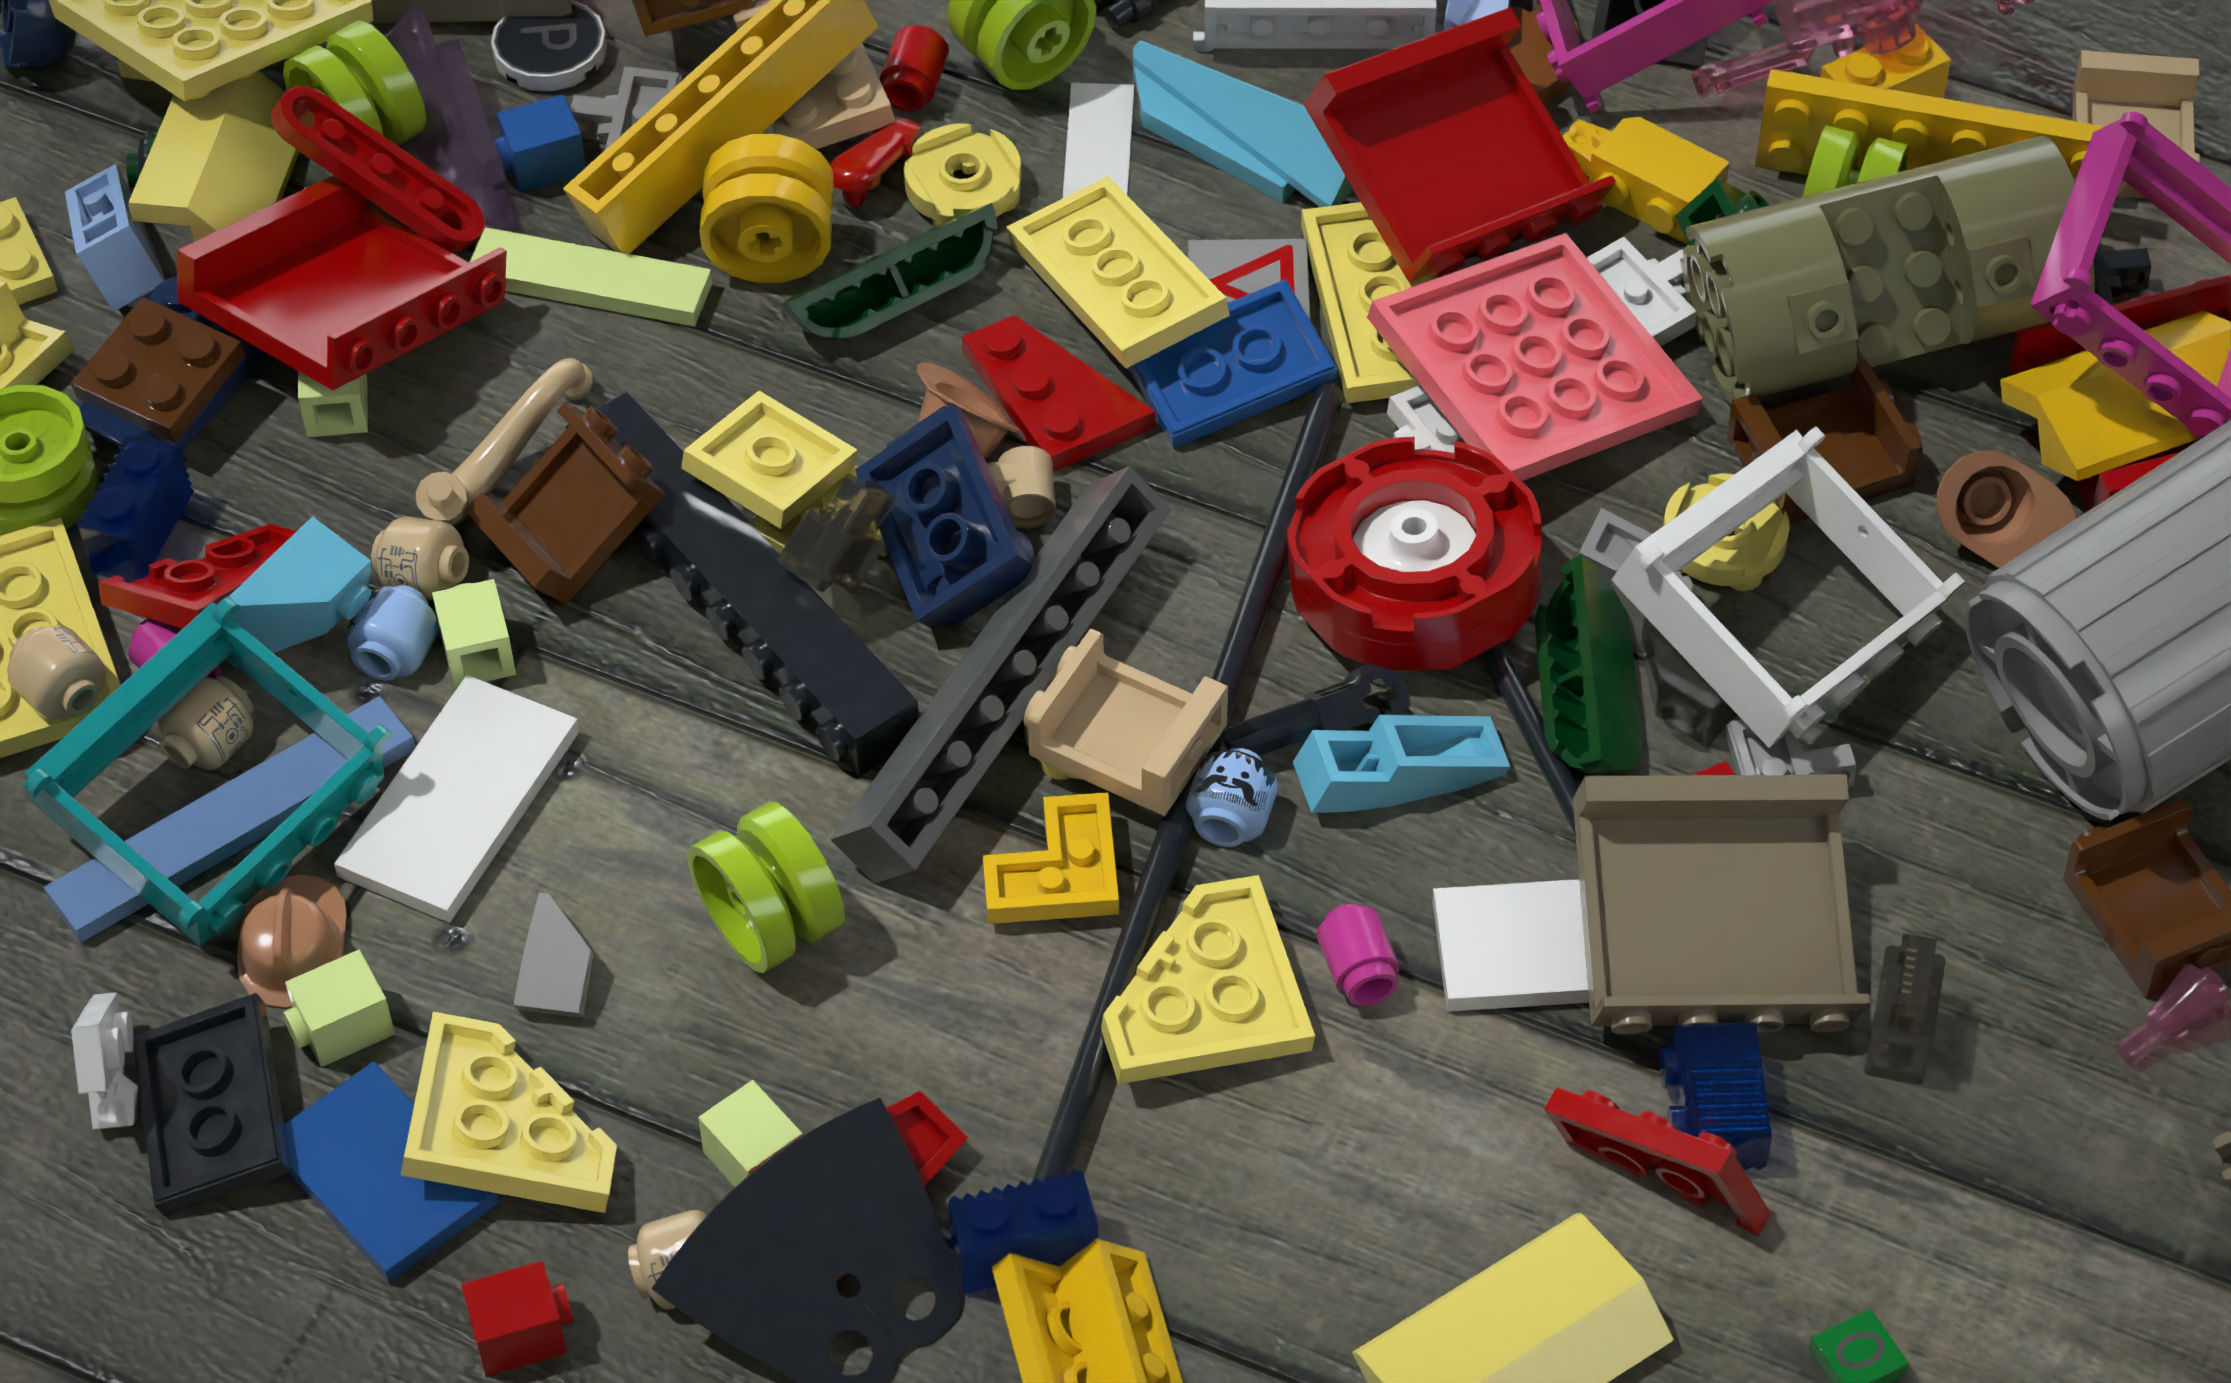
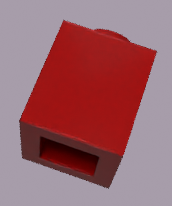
[461,1260,574,1377]

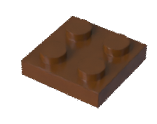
[71,297,246,443]

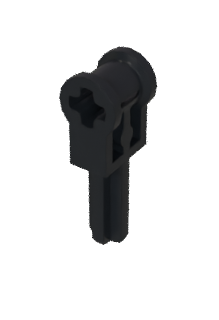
[1223,664,1410,756]

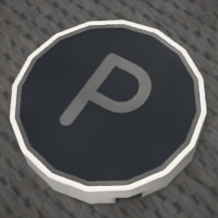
[491,0,607,91]

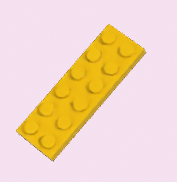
[1755,69,2105,182]

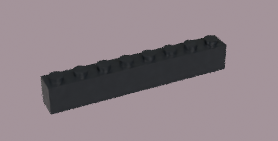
[565,391,919,777]

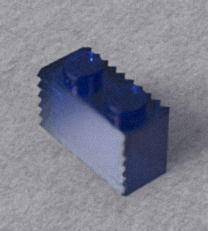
[76,435,194,583]
[1660,1022,1772,1171]
[948,1169,1099,1294]

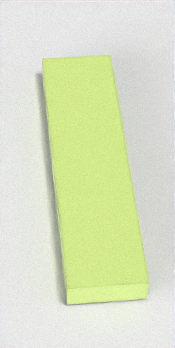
[470,227,713,327]

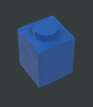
[492,94,586,193]

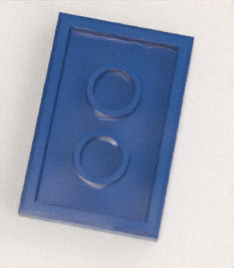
[1128,279,1338,449]
[284,1061,499,1283]

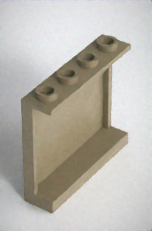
[1573,775,1870,1035]

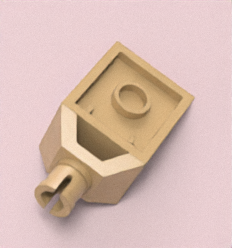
[733,0,895,149]

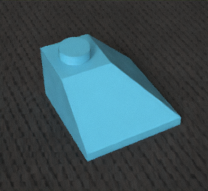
[225,516,371,667]

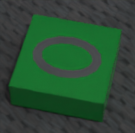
[1809,1308,1909,1383]

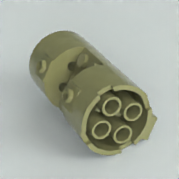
[1680,136,2095,404]

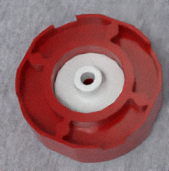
[1287,437,1541,671]

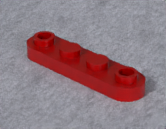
[272,86,485,253]

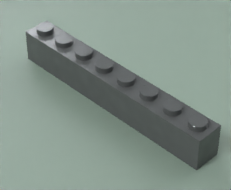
[830,466,1172,884]

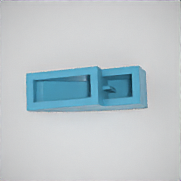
[1293,715,1511,813]

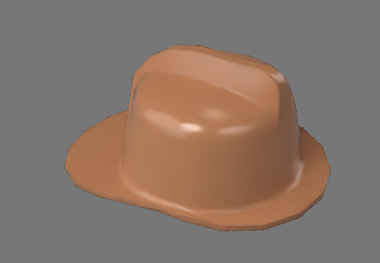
[916,362,1019,459]
[1936,450,2076,568]
[237,875,347,1009]

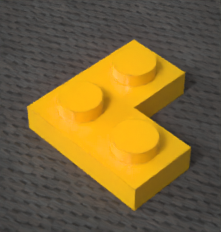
[983,792,1119,924]

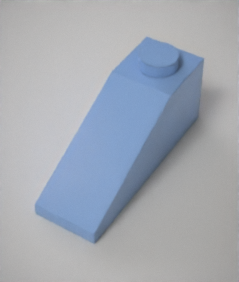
[65,164,165,312]

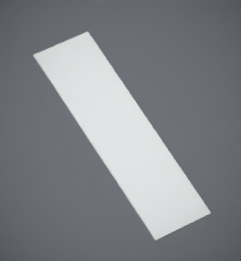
[1063,83,1134,198]

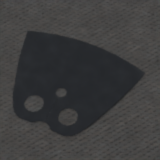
[652,1097,961,1383]

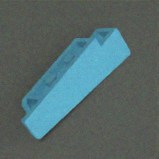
[1133,41,1354,207]

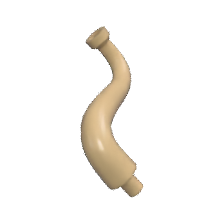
[416,358,593,525]

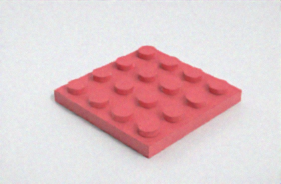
[1367,233,1703,481]

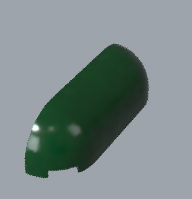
[781,203,997,339]
[1535,553,1642,776]

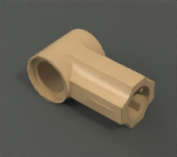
[987,446,1056,529]

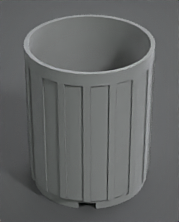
[1965,420,2231,820]

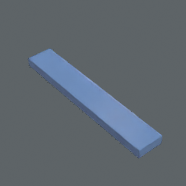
[44,696,416,943]

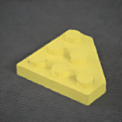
[1101,875,1315,1084]
[400,1011,617,1213]

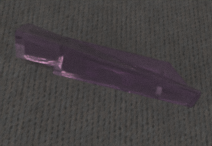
[386,5,519,244]

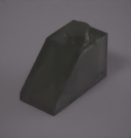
[1641,616,1737,748]

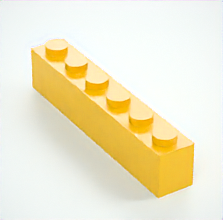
[563,0,879,254]

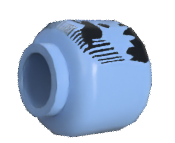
[345,585,439,681]
[1186,748,1278,847]

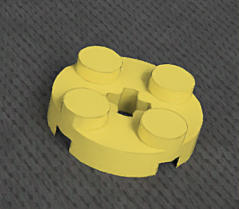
[904,123,1022,226]
[1663,473,1790,591]

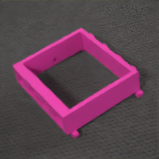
[1536,0,1771,114]
[2030,111,2231,438]

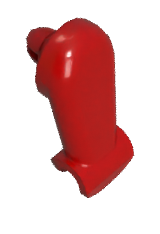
[830,116,921,208]

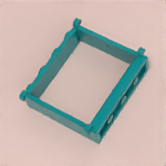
[24,597,392,947]

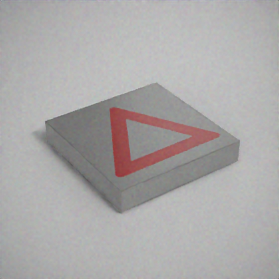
[1188,239,1310,320]

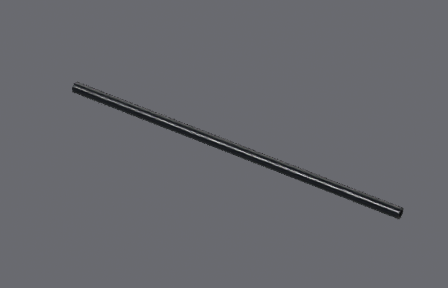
[1026,384,1344,1211]

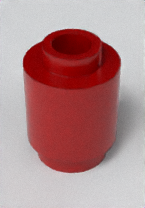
[879,25,950,112]

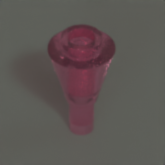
[2115,964,2231,1066]

